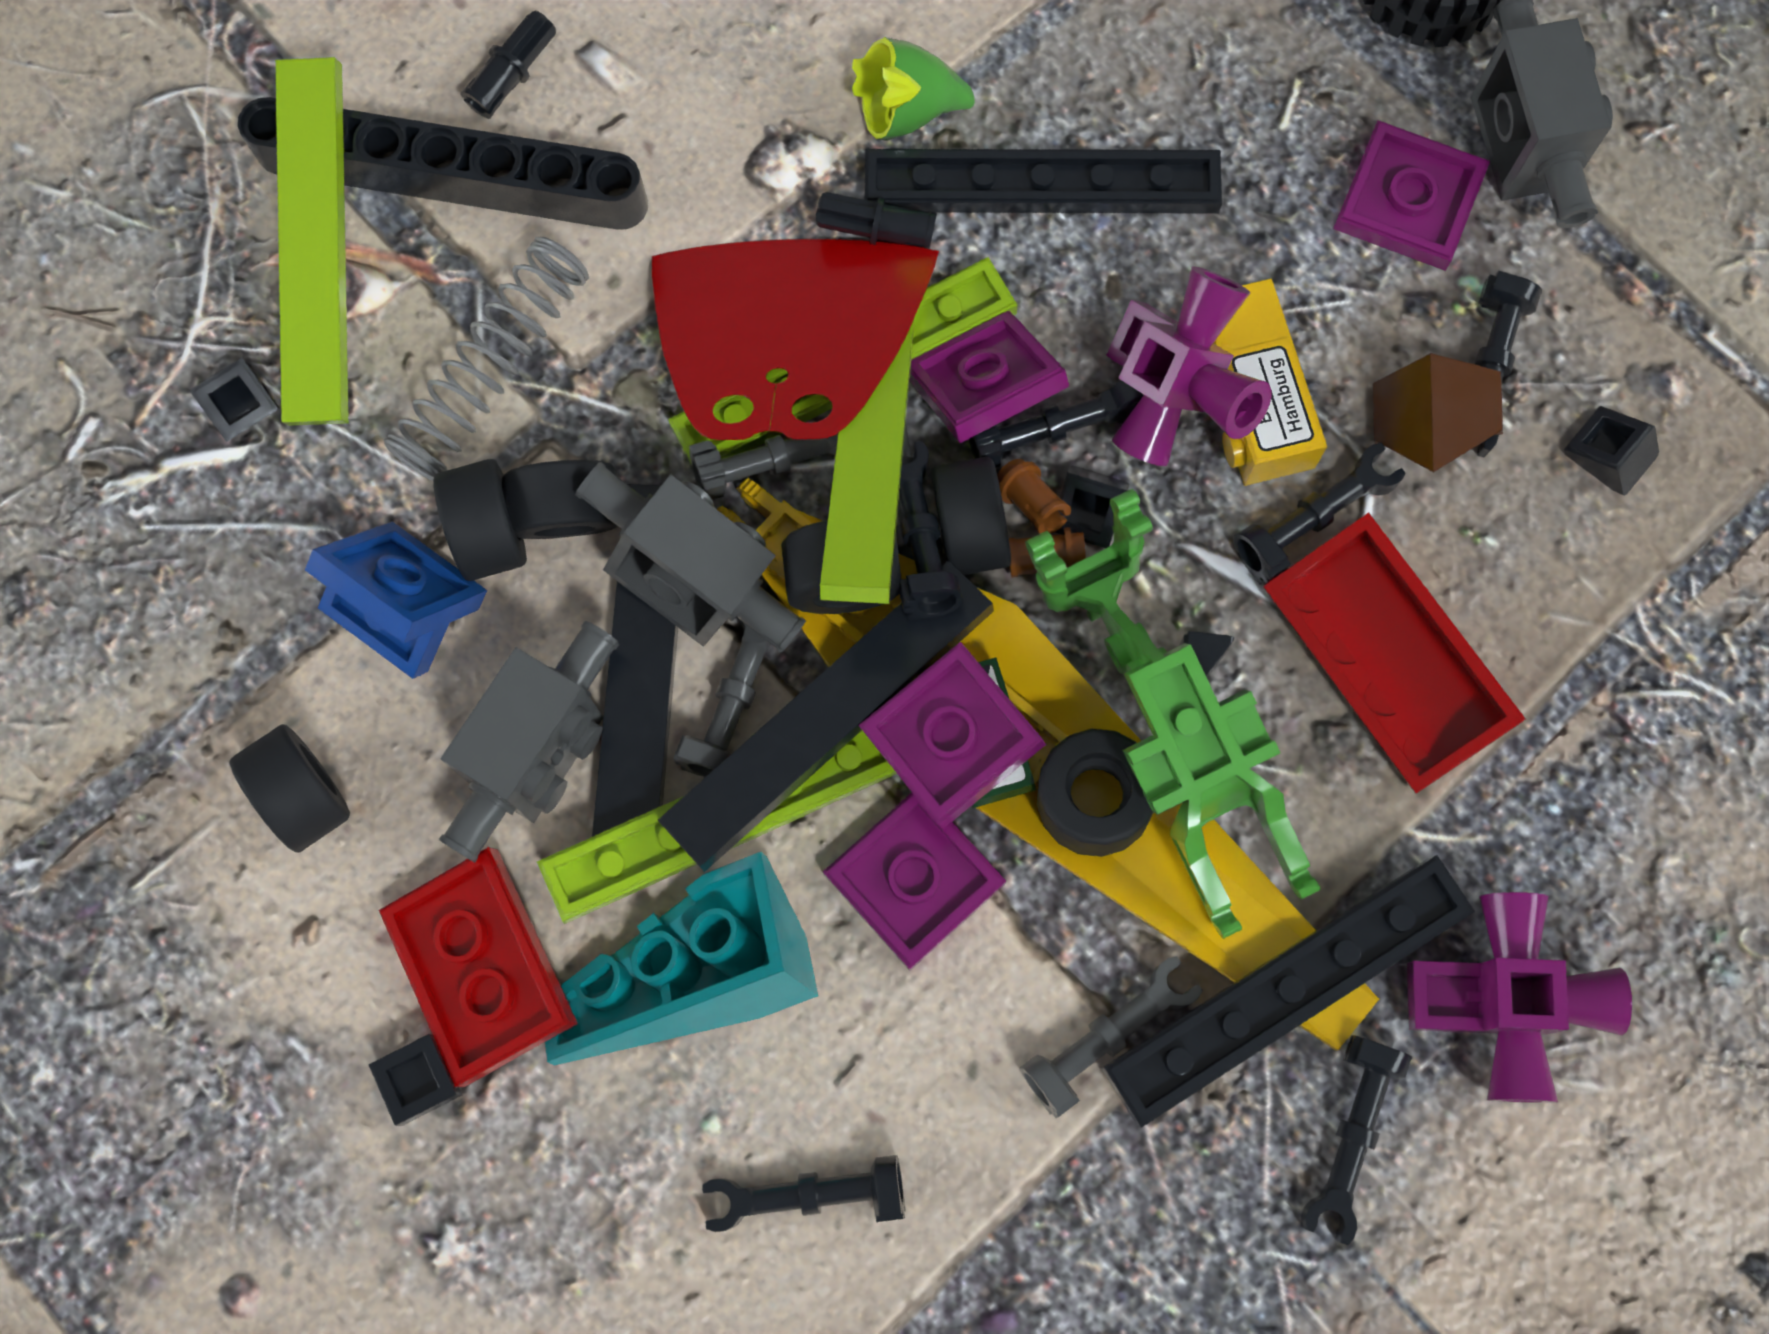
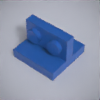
[305,521,488,679]

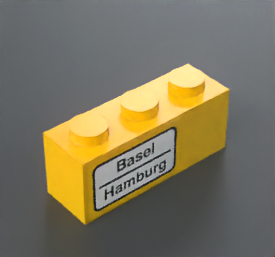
[1214,278,1327,486]

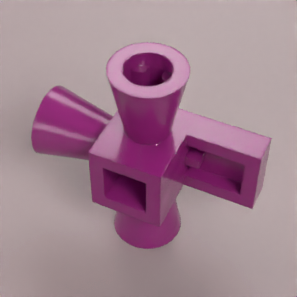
[1106,266,1272,466]
[1407,892,1632,1103]

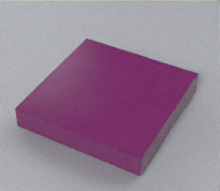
[1333,120,1490,271]
[909,310,1070,443]
[859,642,1046,829]
[823,792,1006,971]

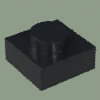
[368,1034,462,1126]

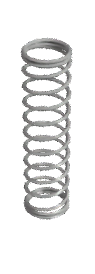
[384,237,589,480]

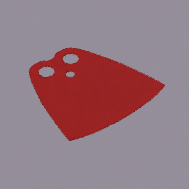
[652,239,939,440]

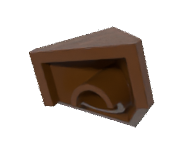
[1373,353,1503,473]

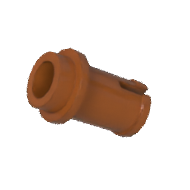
[997,459,1071,534]
[1009,527,1086,578]

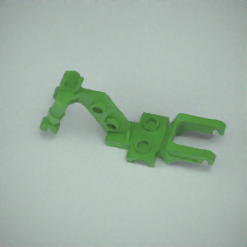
[1025,489,1321,939]

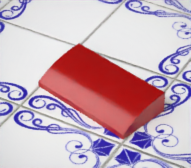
[1263,512,1526,794]

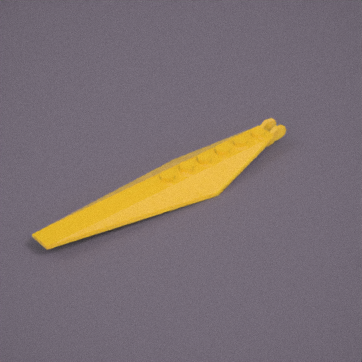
[717,478,1379,1051]

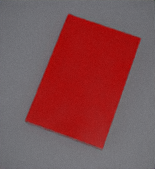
[379,847,578,1087]

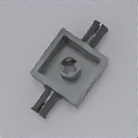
[1471,0,1613,228]
[575,462,806,653]
[439,621,619,863]

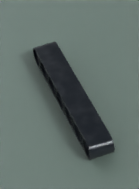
[237,97,648,230]

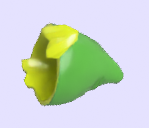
[852,37,975,141]

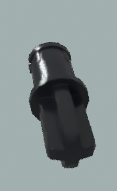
[460,10,556,119]
[816,192,937,249]

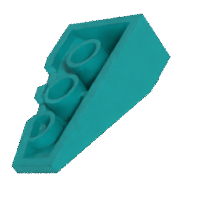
[545,851,819,1066]

